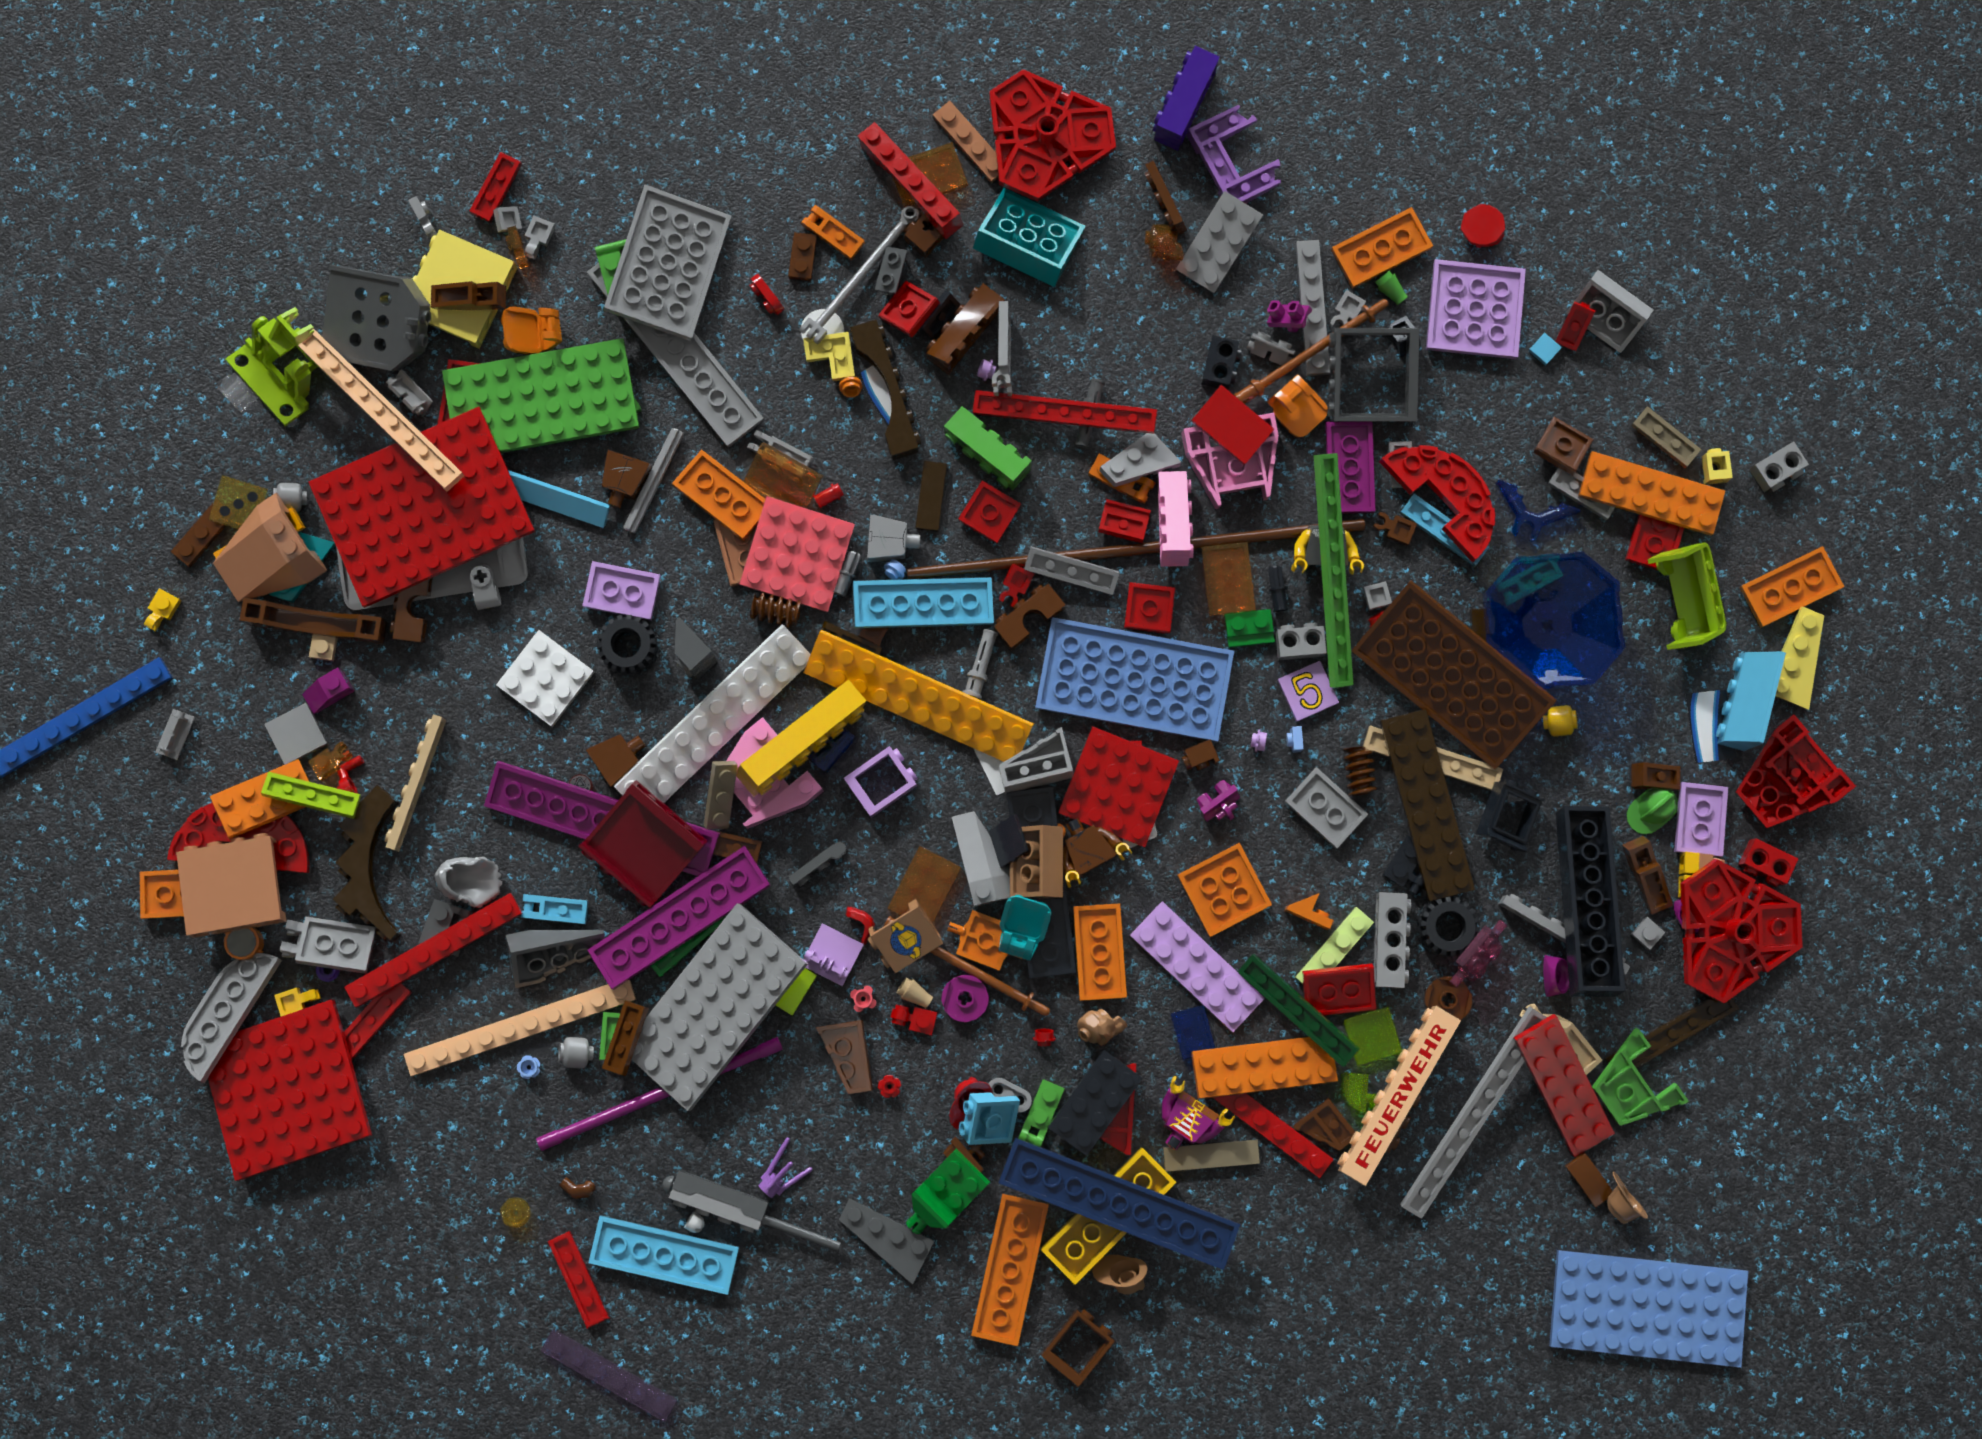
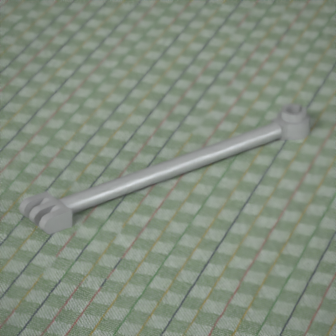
[799,206,919,344]

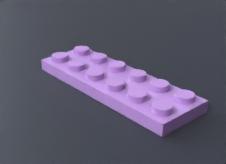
[1130,902,1265,1033]

